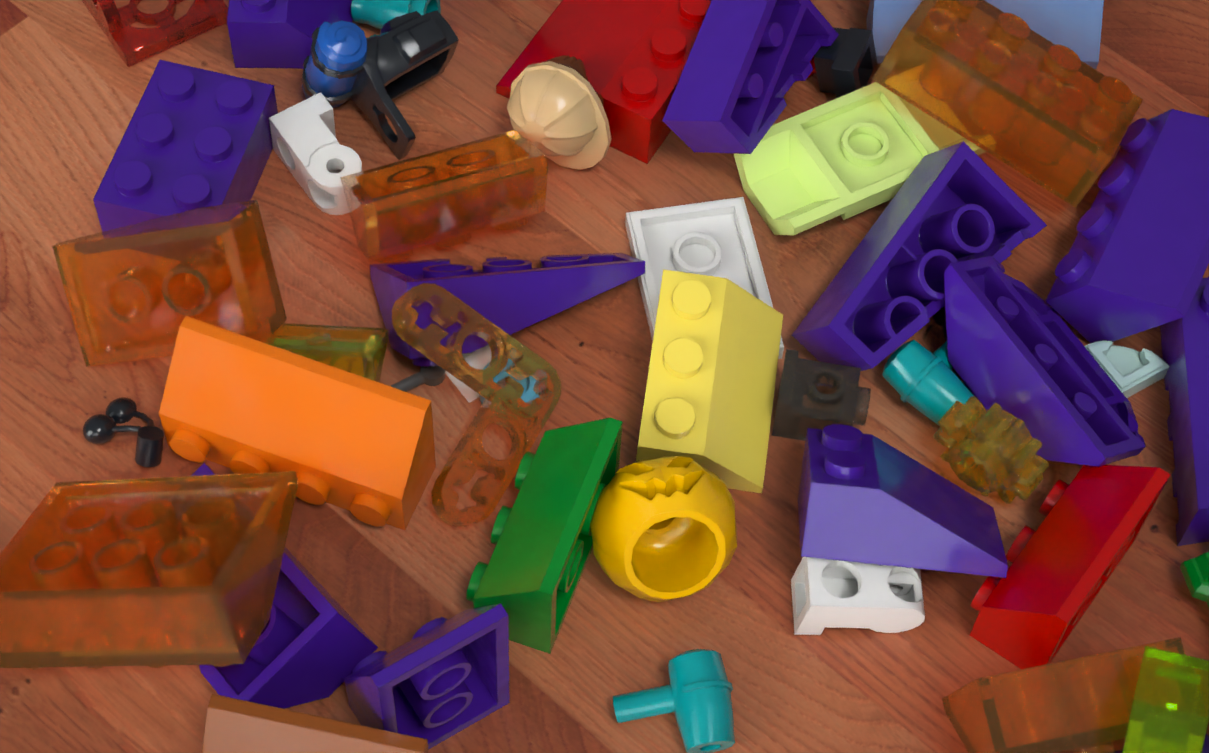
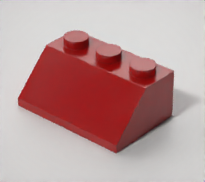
[969,465,1171,680]

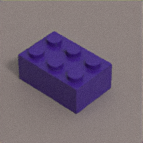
[93,60,278,270]

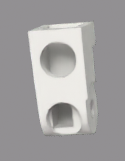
[269,92,364,215]
[791,557,925,635]

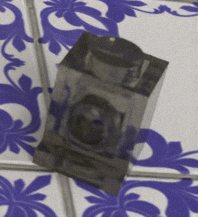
[771,349,871,441]

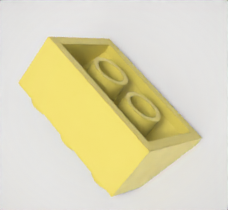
[636,269,783,493]

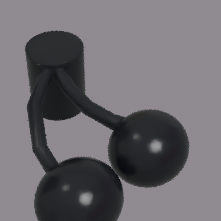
[83,397,164,467]

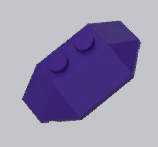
[944,256,1146,467]

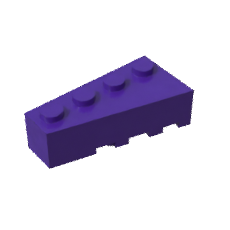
[1160,277,1209,546]

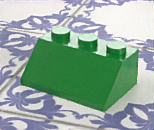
[466,418,623,654]

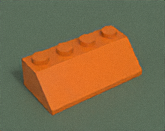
[159,316,436,530]

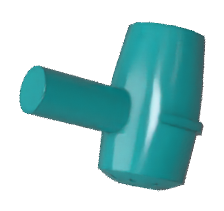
[882,340,976,430]
[613,649,735,753]

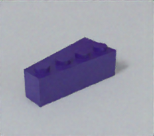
[792,141,1047,376]

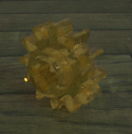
[933,396,1049,504]

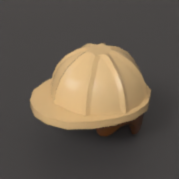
[507,55,612,170]

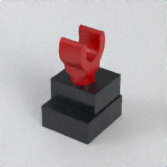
[807,27,878,98]

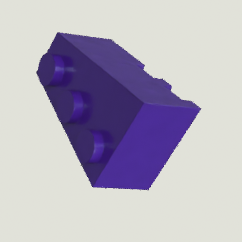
[662,0,839,154]

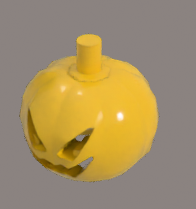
[590,456,737,602]

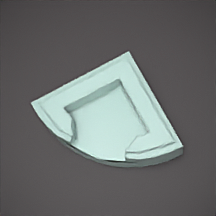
[1085,340,1170,398]

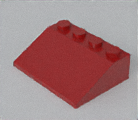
[496,0,711,164]

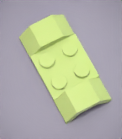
[733,58,998,236]

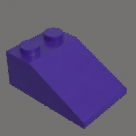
[798,424,1008,578]
[344,603,510,750]

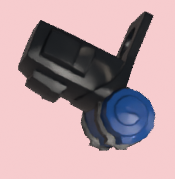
[301,10,459,160]

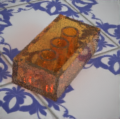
[872,0,1143,208]

